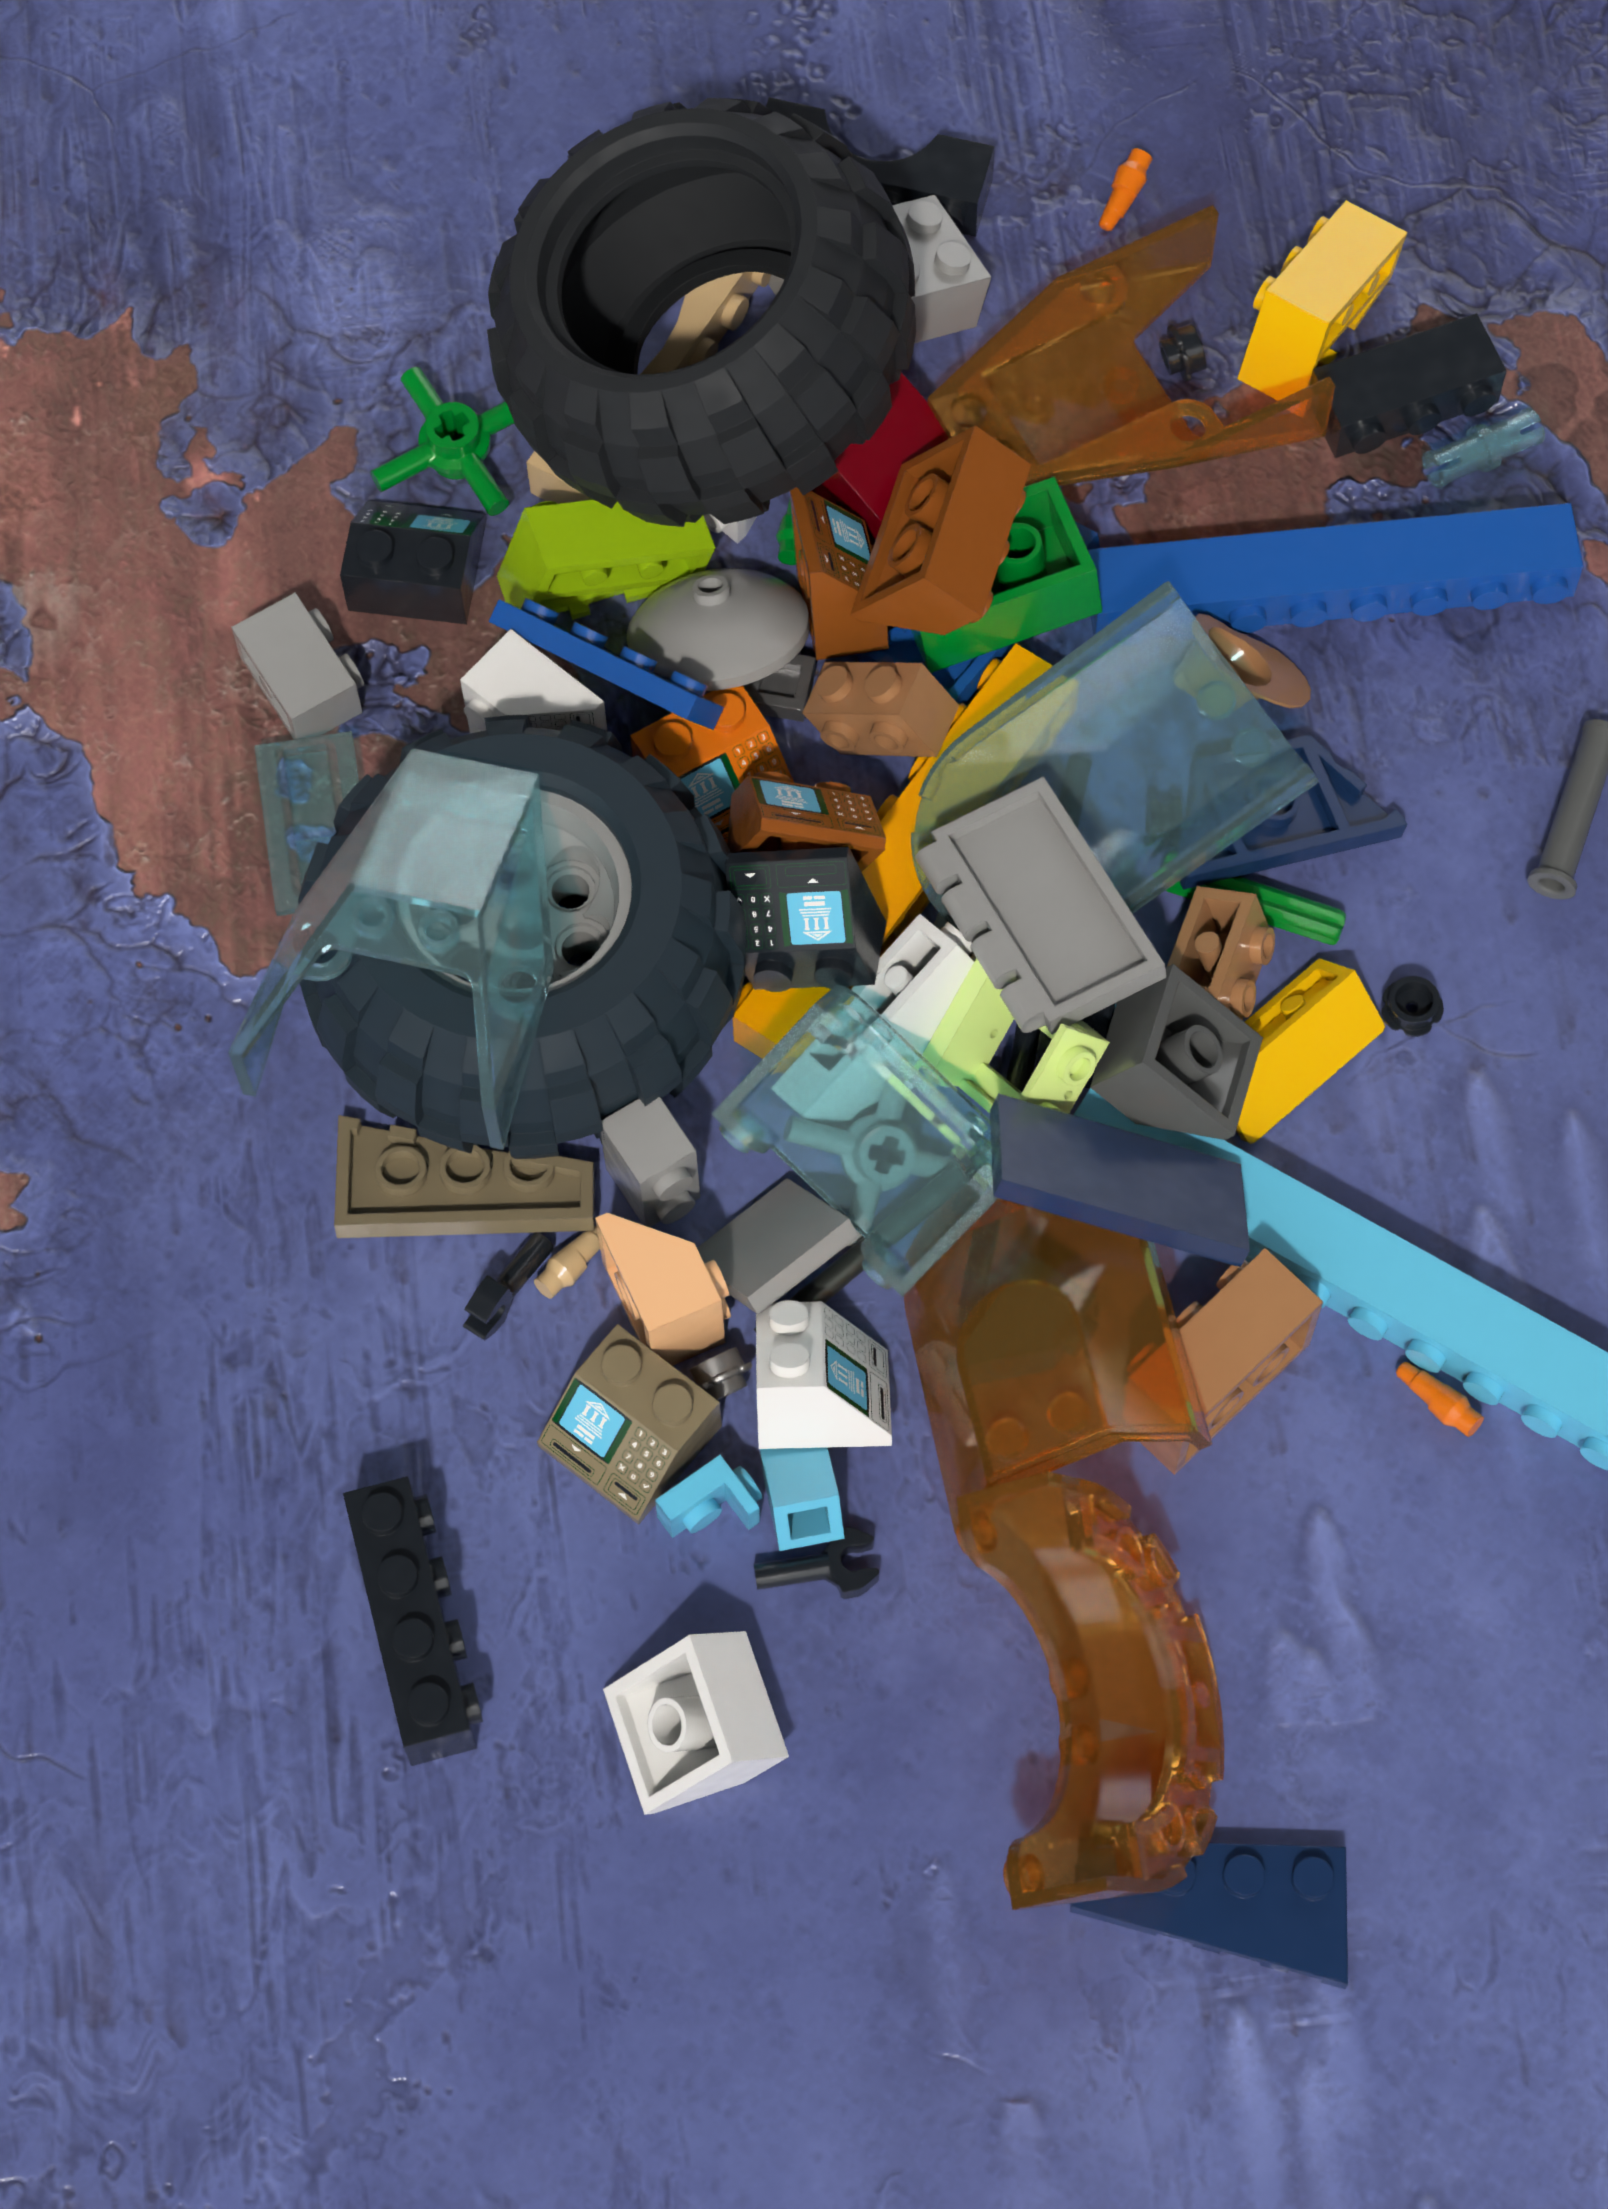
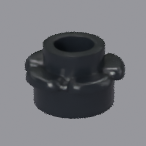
[1159,324,1207,382]
[1381,976,1444,1037]

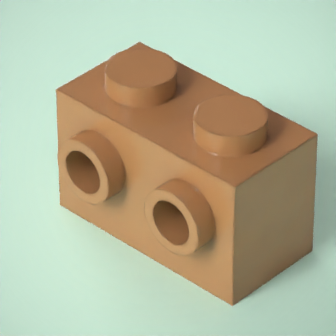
[802,662,959,757]
[1167,886,1275,1020]

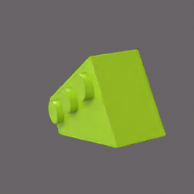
[496,498,716,620]

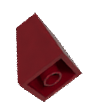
[811,372,956,545]

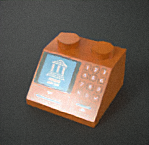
[630,686,794,843]

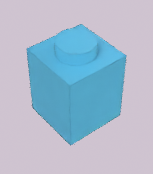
[760,1447,845,1551]

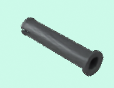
[1527,719,1608,900]

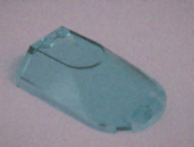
[911,581,1320,931]

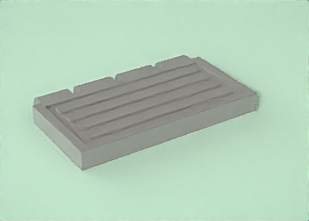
[916,777,1167,1035]

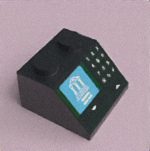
[340,500,487,625]
[725,847,886,992]

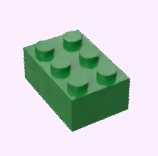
[911,476,1102,673]

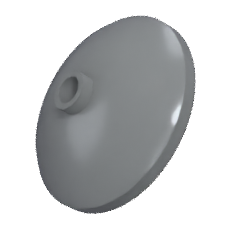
[627,568,810,691]

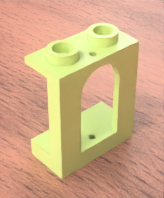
[916,958,1110,1114]

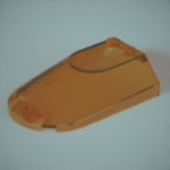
[904,1162,1212,1546]

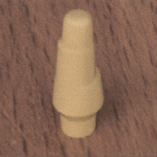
[534,1226,600,1299]

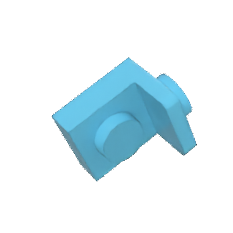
[655,1455,762,1538]

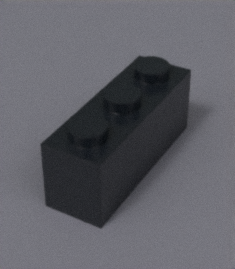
[1307,313,1507,458]

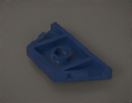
[1180,734,1407,890]

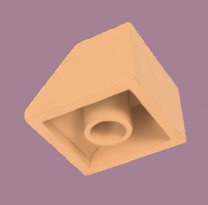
[595,1213,731,1366]

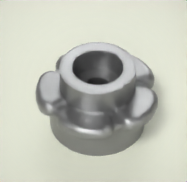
[690,1347,752,1400]

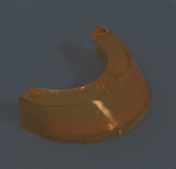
[956,1471,1224,1910]

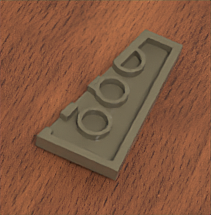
[334,1115,595,1238]

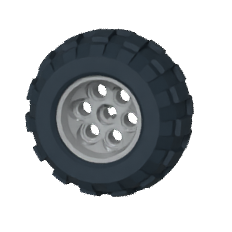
[294,715,746,1159]

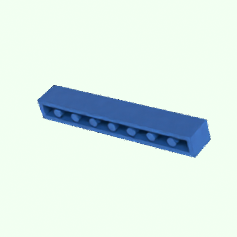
[1088,503,1584,645]

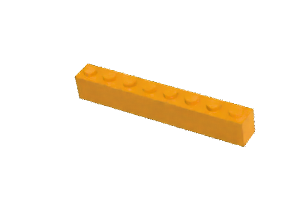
[732,643,1078,1069]

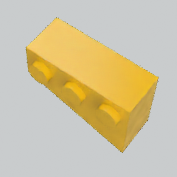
[1237,200,1408,412]

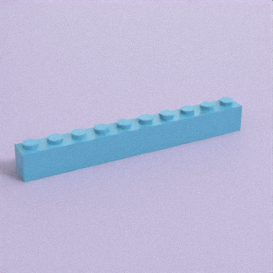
[1074,1088,1608,1470]

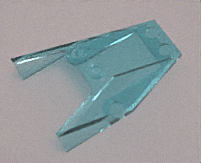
[228,748,554,1150]

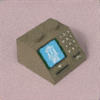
[537,1324,722,1525]

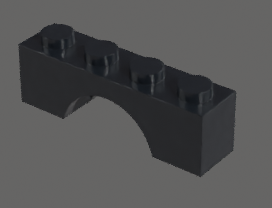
[766,97,995,237]

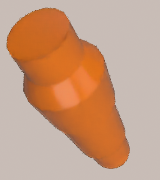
[1099,148,1153,231]
[1396,1362,1484,1437]

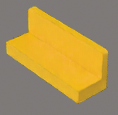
[1236,958,1385,1144]

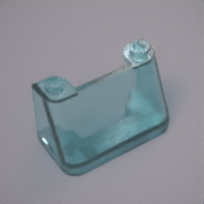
[712,985,998,1297]

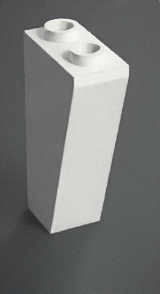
[765,914,976,1131]

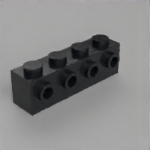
[343,1476,483,1766]

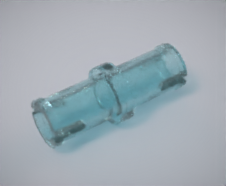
[1422,408,1545,489]

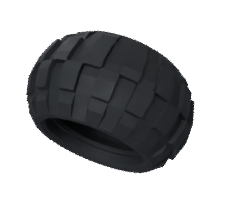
[487,98,916,527]

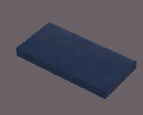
[990,1093,1250,1267]

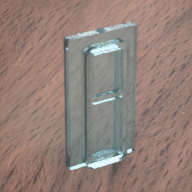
[254,731,359,916]

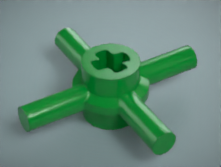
[370,367,514,516]

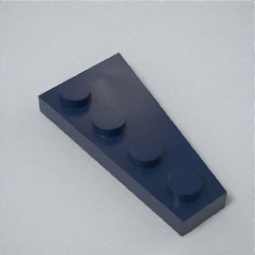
[1070,1838,1348,1989]

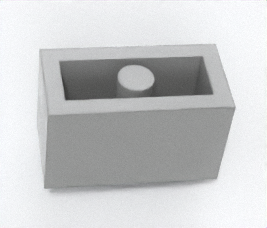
[231,592,364,747]
[601,1097,700,1227]

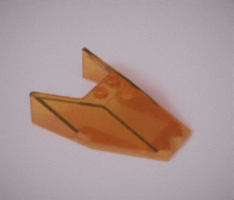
[927,205,1335,487]

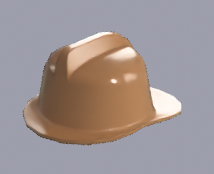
[1172,614,1311,714]

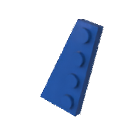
[488,598,724,730]

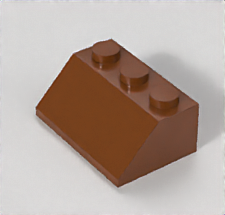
[850,425,1031,635]

